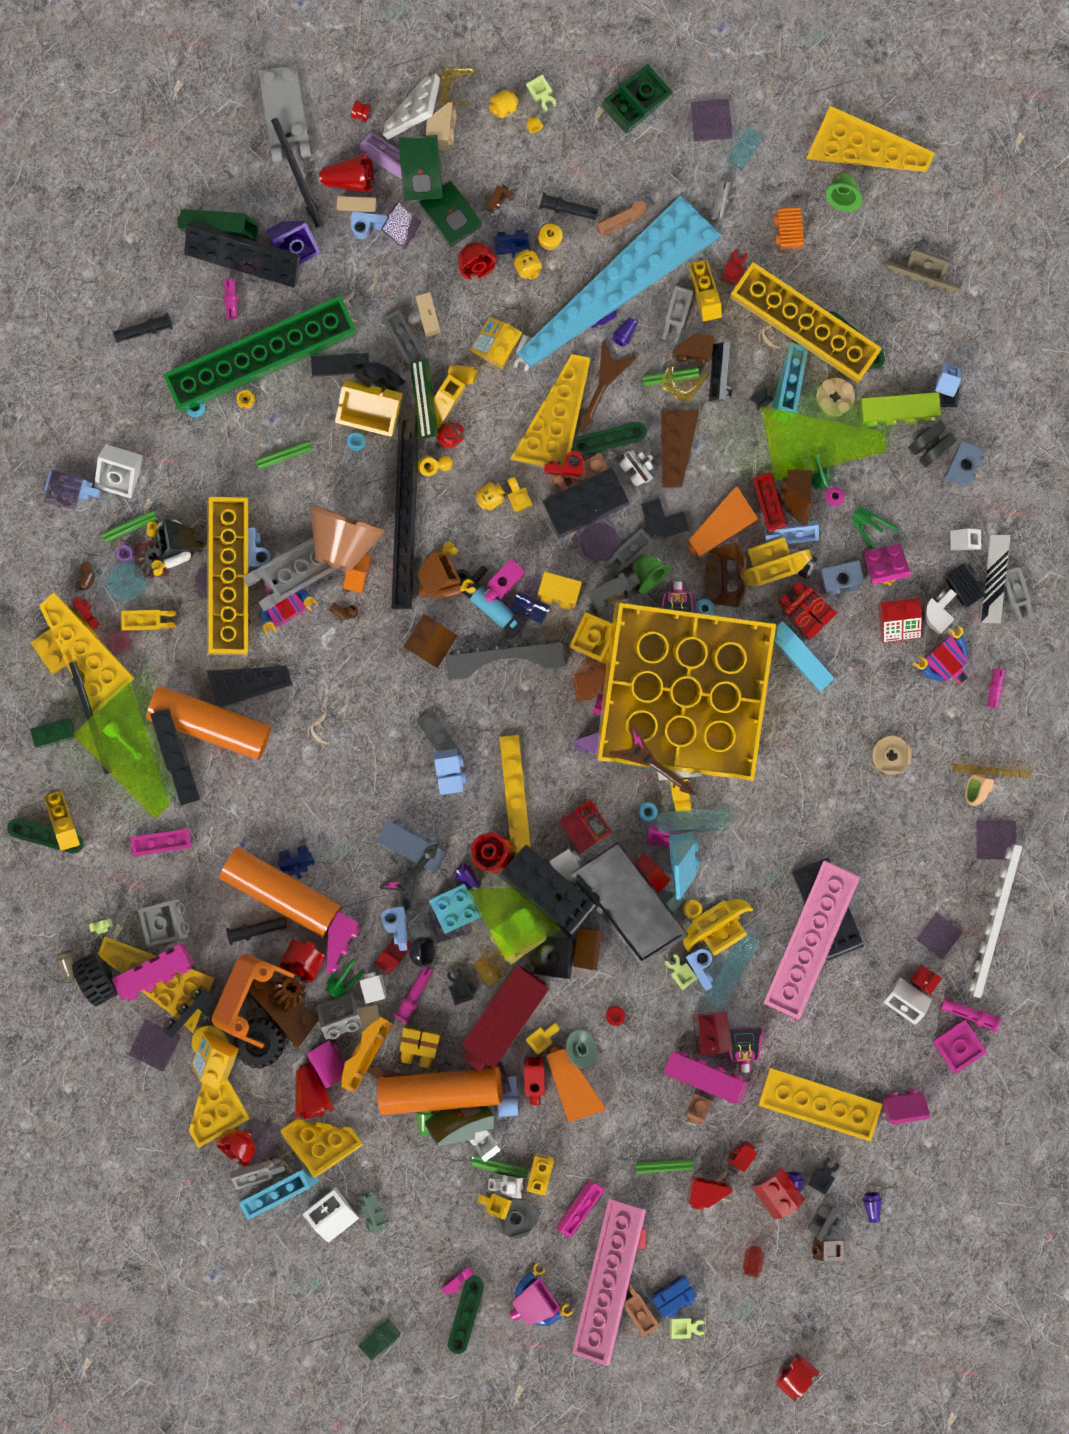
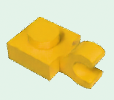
[507,477,533,513]
[525,1022,560,1055]
[477,1193,512,1220]

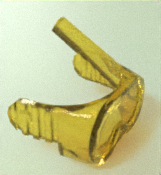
[441,69,476,106]
[661,363,708,401]

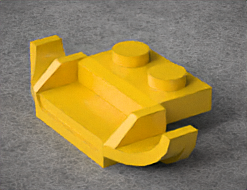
[742,537,812,586]
[683,899,753,956]

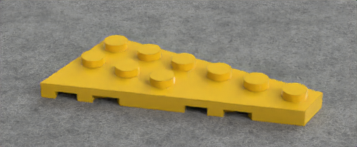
[510,354,590,467]
[39,592,135,715]
[98,936,215,1033]

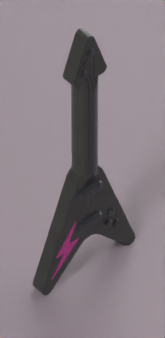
[379,844,438,911]

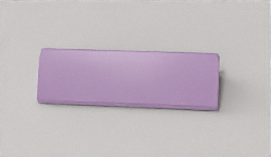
[359,131,402,179]

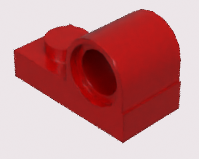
[544,451,583,477]
[374,938,412,976]
[909,965,942,994]

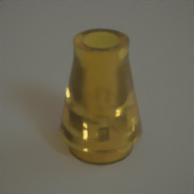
[473,958,501,987]

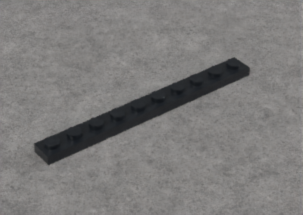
[391,415,419,610]

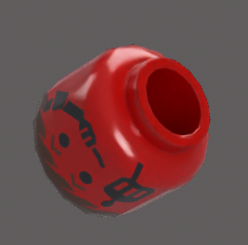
[435,420,465,449]

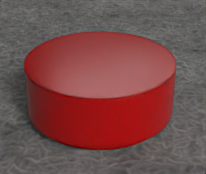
[606,1006,625,1026]

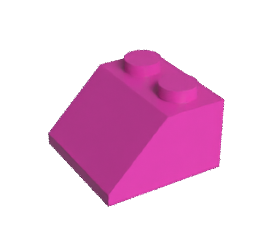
[307,1039,347,1088]
[882,1089,931,1125]

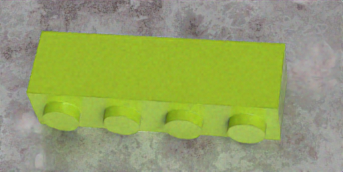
[859,392,941,427]

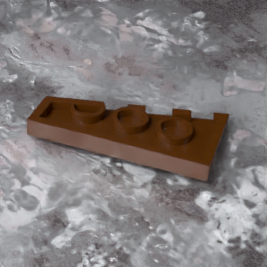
[661,410,700,488]
[247,979,319,1049]

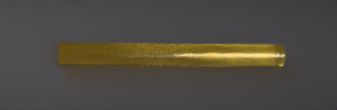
[952,764,1031,779]

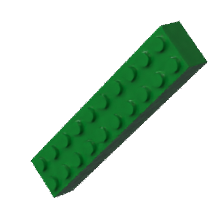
[163,296,357,414]

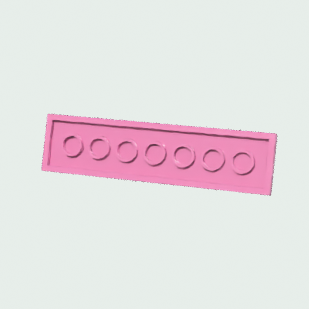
[764,860,861,1020]
[572,1199,646,1366]

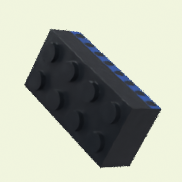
[542,467,629,539]

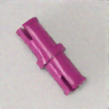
[223,278,239,320]
[986,668,1006,709]

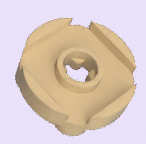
[815,378,855,417]
[872,736,912,775]

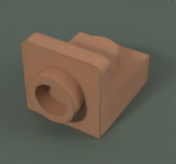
[685,1093,713,1125]

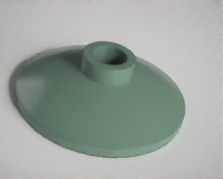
[566,1030,597,1069]

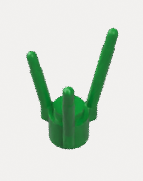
[794,447,831,489]
[851,507,899,549]
[325,955,364,998]

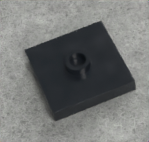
[533,936,575,979]

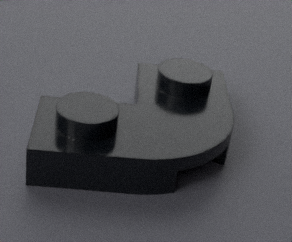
[355,362,406,391]
[641,498,689,537]

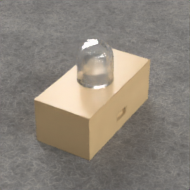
[407,292,441,337]

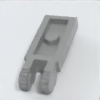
[662,286,693,343]
[1005,566,1034,623]

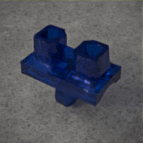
[494,229,530,258]
[510,592,550,625]
[277,845,315,879]

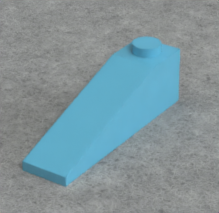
[770,342,808,424]
[773,621,835,692]
[239,1167,319,1220]

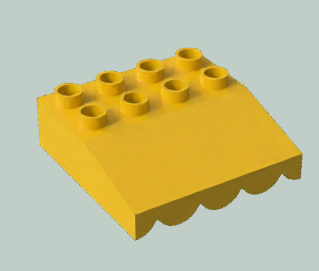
[596,602,776,781]

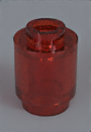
[742,1246,765,1277]

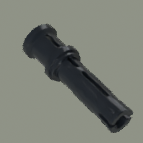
[539,192,598,221]
[113,312,173,343]
[226,916,287,945]

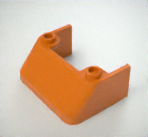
[212,954,295,1048]

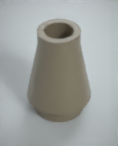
[57,950,76,981]

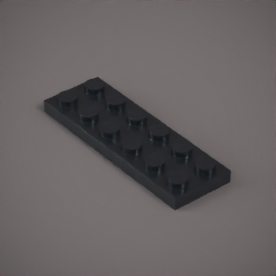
[184,221,300,288]

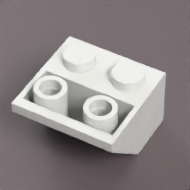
[303,1187,359,1243]

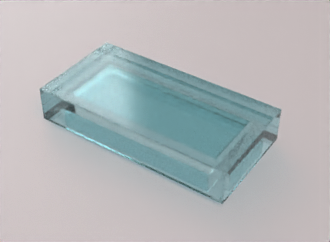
[727,127,764,171]

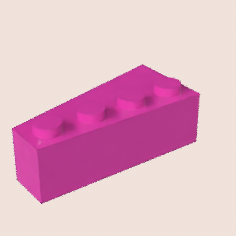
[111,943,195,1002]
[663,1050,750,1104]

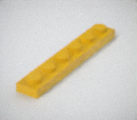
[499,735,531,853]

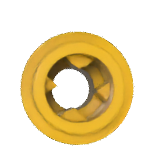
[448,364,478,385]

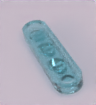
[655,810,733,833]

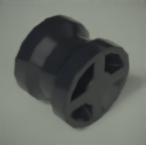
[749,388,774,411]

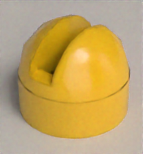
[526,116,543,133]

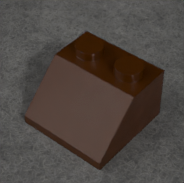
[780,470,812,525]
[403,614,458,669]
[572,928,602,971]

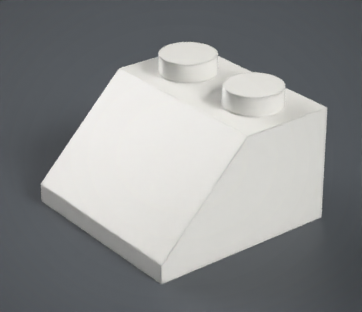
[94,444,143,498]

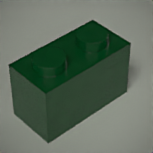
[30,718,77,749]

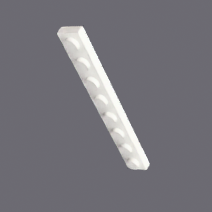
[969,844,1022,998]

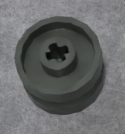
[908,420,958,468]

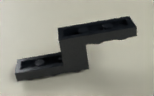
[150,708,200,805]
[162,979,254,1039]

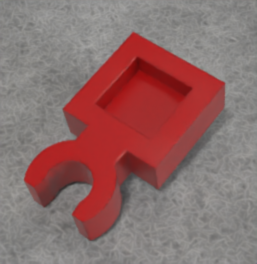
[721,249,747,286]
[72,597,101,629]

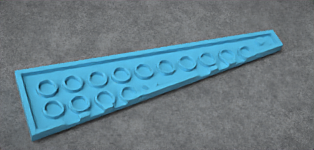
[517,195,721,368]

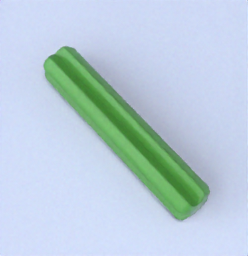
[642,367,700,386]
[256,441,312,469]
[102,510,157,542]
[471,1155,529,1179]
[635,1159,694,1174]

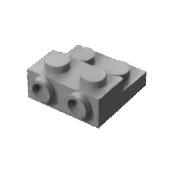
[138,899,189,947]
[316,992,363,1039]

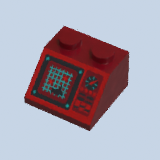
[559,800,612,854]
[692,1011,732,1055]

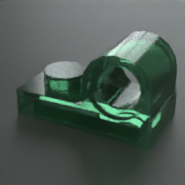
[358,1318,401,1361]

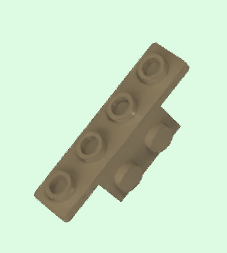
[886,248,961,294]

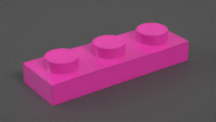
[130,828,192,857]
[555,1179,605,1238]

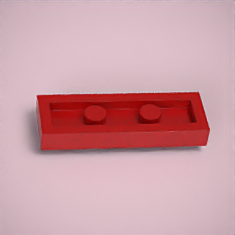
[753,472,788,532]

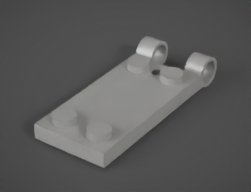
[258,65,311,163]
[243,537,341,611]

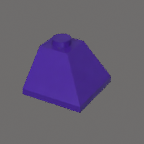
[266,221,321,265]

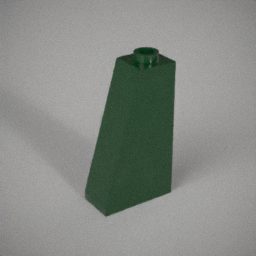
[177,209,259,242]

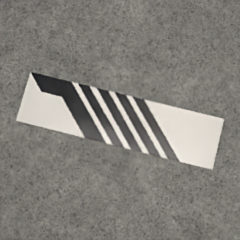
[981,535,1011,623]

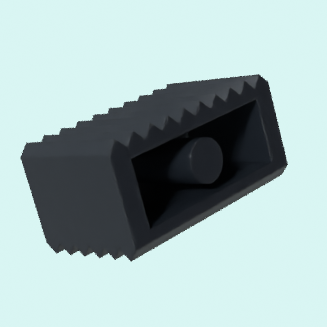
[943,562,987,609]

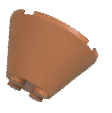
[310,505,386,572]

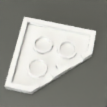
[383,73,440,140]

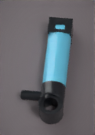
[456,565,526,639]

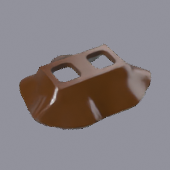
[705,543,747,608]

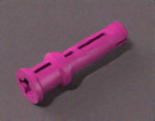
[393,967,434,1024]
[940,998,1001,1033]

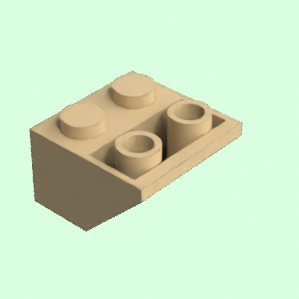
[425,102,457,151]

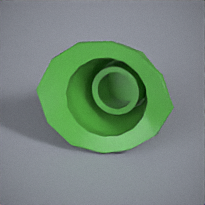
[826,172,862,212]
[633,555,673,594]

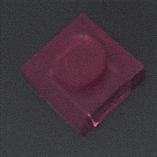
[108,630,133,655]

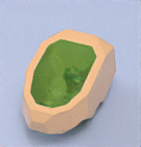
[965,773,994,806]

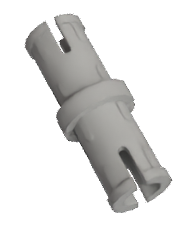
[711,180,731,222]

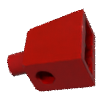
[524,1057,545,1105]

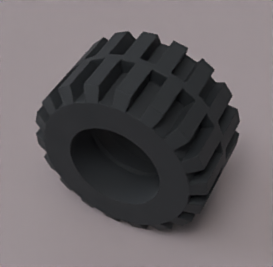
[72,952,118,1007]
[233,1018,285,1069]

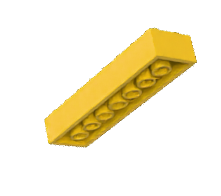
[731,262,882,384]
[207,497,248,655]

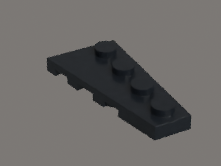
[207,666,293,707]

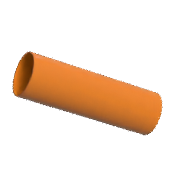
[146,685,271,761]
[219,846,341,937]
[377,1067,502,1115]

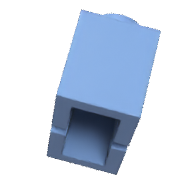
[434,748,466,795]

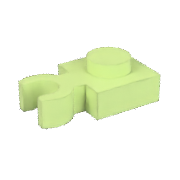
[526,74,556,112]
[89,919,112,935]
[665,954,698,990]
[670,1317,704,1339]

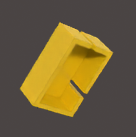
[335,379,403,437]

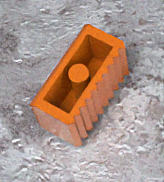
[773,206,804,250]

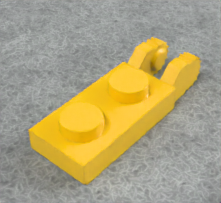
[121,610,176,631]

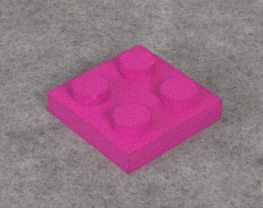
[862,543,910,585]
[932,1020,987,1074]

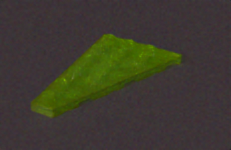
[760,406,887,480]
[73,682,169,819]
[468,888,598,959]

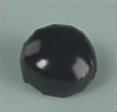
[409,937,435,967]

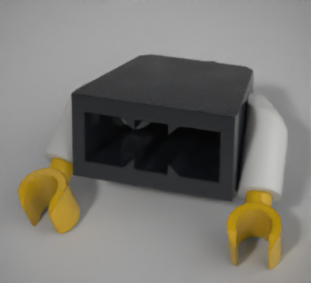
[147,519,204,576]

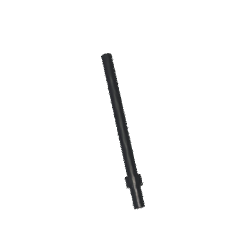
[271,117,323,229]
[69,661,112,774]

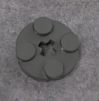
[496,1198,535,1239]

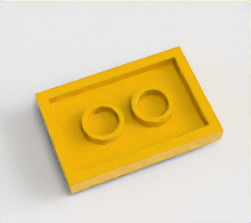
[30,610,101,675]

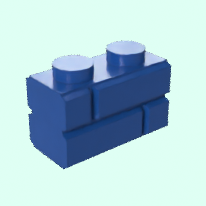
[651,1274,697,1318]

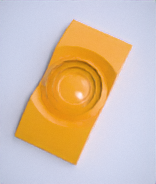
[341,1017,393,1093]

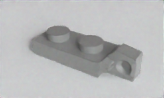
[230,1157,286,1190]

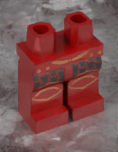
[778,582,838,640]

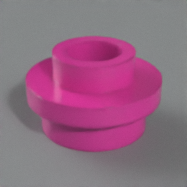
[825,487,845,506]

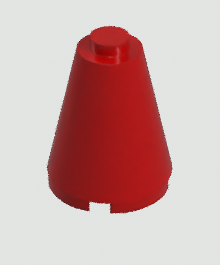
[319,153,374,192]
[295,1063,334,1120]

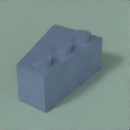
[376,820,447,873]

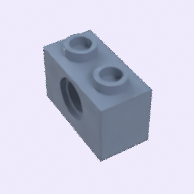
[944,440,984,488]
[819,561,864,596]

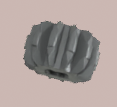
[139,543,170,576]

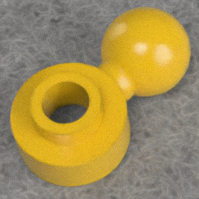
[418,456,453,477]

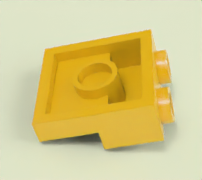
[569,612,612,665]

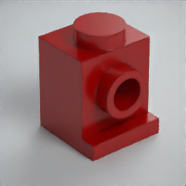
[727,1140,757,1173]

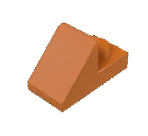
[343,554,372,594]

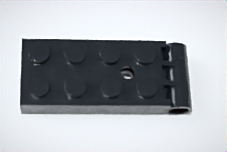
[499,844,597,938]
[791,857,864,961]

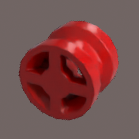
[351,100,371,123]

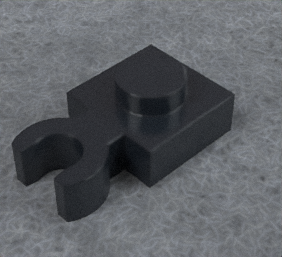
[447,968,474,1005]
[808,1157,839,1195]

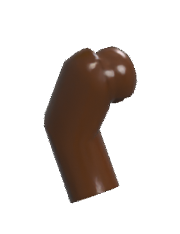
[77,561,95,591]
[329,603,358,620]

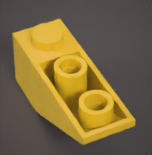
[688,259,722,322]
[434,374,466,429]
[43,790,80,851]

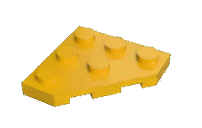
[189,1079,250,1148]
[280,1120,363,1178]

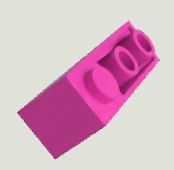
[326,911,360,975]

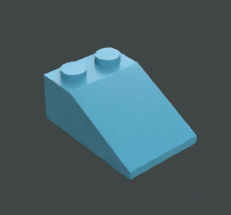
[669,833,699,899]

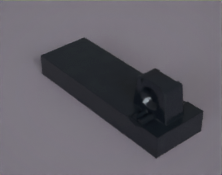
[708,342,732,403]
[311,353,370,377]

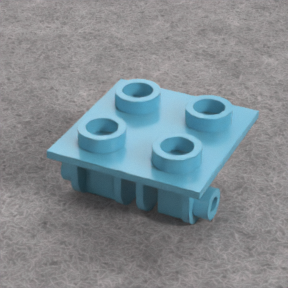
[429,884,480,934]

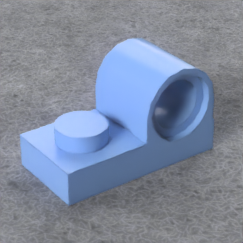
[351,211,391,239]
[935,362,961,397]
[248,528,272,569]
[381,907,408,951]
[685,949,713,991]
[498,1076,518,1117]

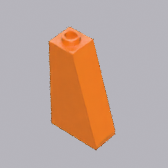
[687,487,758,558]
[546,1045,606,1123]

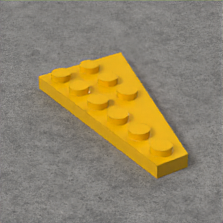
[806,106,935,172]

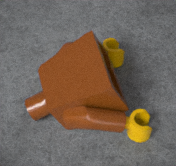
[418,541,476,599]

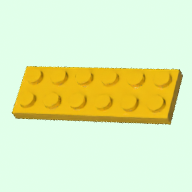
[758,1068,883,1142]

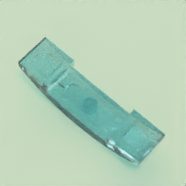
[705,934,761,1010]

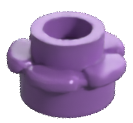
[116,544,135,563]

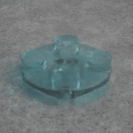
[107,563,147,601]

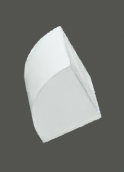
[950,528,981,551]

